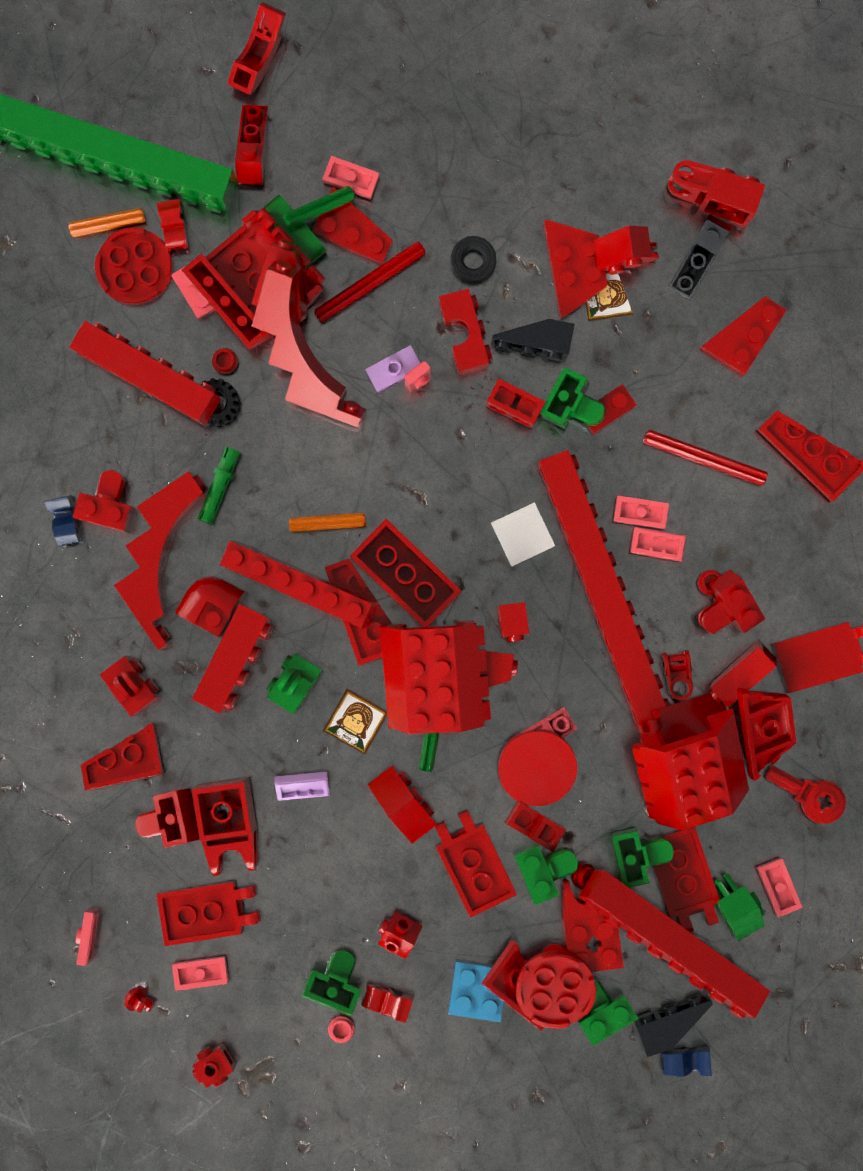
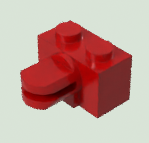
[594,226,659,275]
[73,470,135,533]
[698,570,766,634]
[99,656,160,717]
[135,788,199,848]

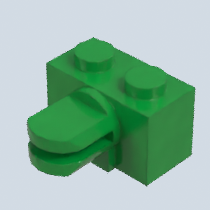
[540,367,605,430]
[266,653,323,714]
[611,827,673,888]
[513,843,578,905]
[714,873,765,942]
[300,951,362,1016]
[578,978,638,1046]

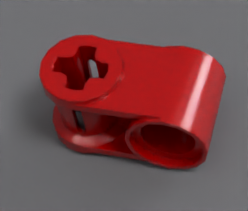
[661,650,693,701]

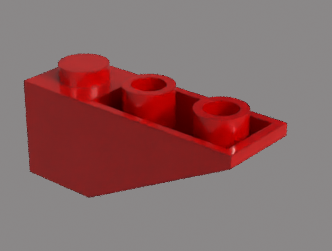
[235,105,268,185]

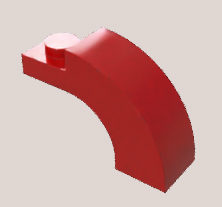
[227,2,286,95]

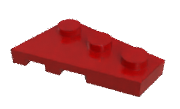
[481,940,544,1031]

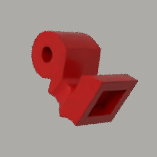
[156,199,188,252]
[361,984,414,1023]

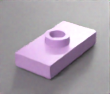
[365,345,420,393]
[275,772,330,801]

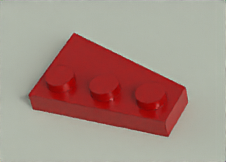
[312,186,393,265]
[701,296,787,376]
[80,722,164,791]

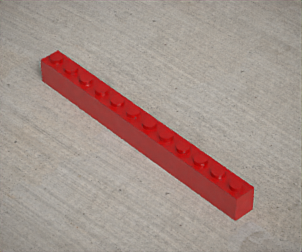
[538,450,670,745]

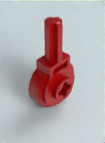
[765,766,846,824]

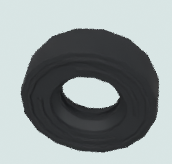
[450,236,497,283]

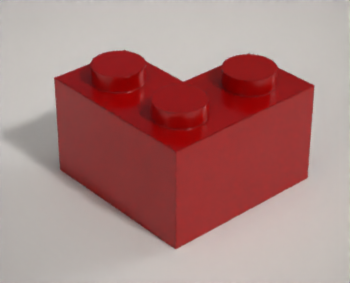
[367,766,437,844]

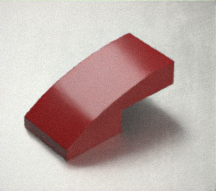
[505,801,566,852]

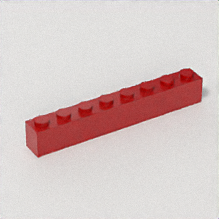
[579,870,771,1019]

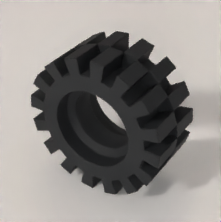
[202,378,240,427]

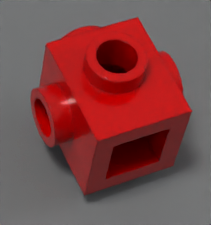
[378,911,423,959]
[192,1043,236,1088]

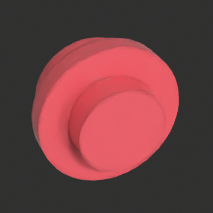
[328,1016,355,1043]

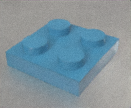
[448,960,503,1022]

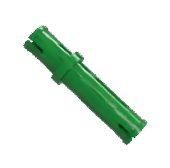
[197,446,241,525]

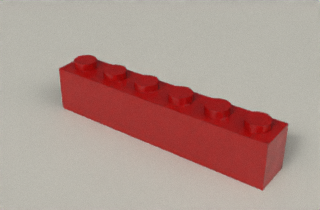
[69,320,221,426]
[219,541,378,628]

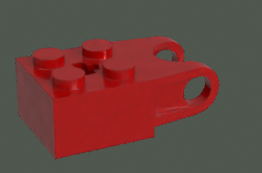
[667,160,765,227]
[192,777,258,876]
[562,880,624,972]

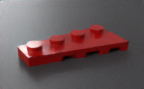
[758,410,863,502]
[325,559,392,666]

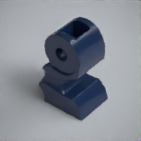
[44,495,80,547]
[661,1046,712,1077]

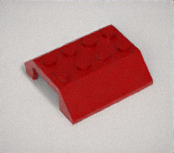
[182,208,326,350]
[380,621,491,734]
[632,708,749,831]

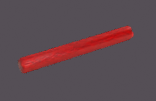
[314,241,425,322]
[644,430,768,485]

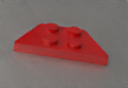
[544,220,608,319]
[737,689,797,781]

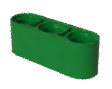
[262,195,327,268]

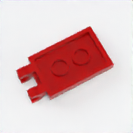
[772,622,863,694]
[640,692,727,746]
[435,809,517,918]
[652,827,720,932]
[156,881,261,946]

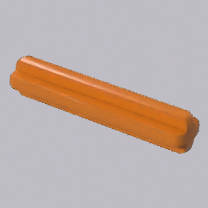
[69,208,145,237]
[289,513,366,532]

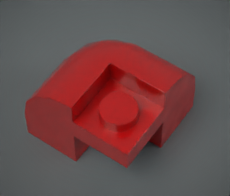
[175,576,247,637]

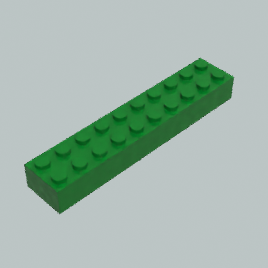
[0,94,238,213]

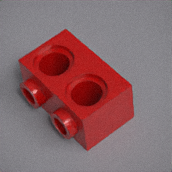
[486,378,545,429]
[497,602,530,642]

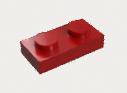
[585,384,637,435]

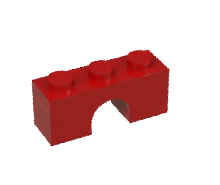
[439,288,493,375]

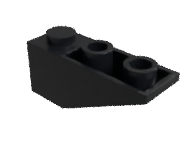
[669,214,732,300]
[491,319,575,361]
[634,994,713,1057]

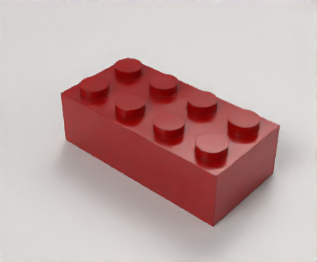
[350,519,462,627]
[192,604,274,713]

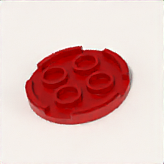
[95,227,173,306]
[498,729,577,806]
[516,951,596,1029]

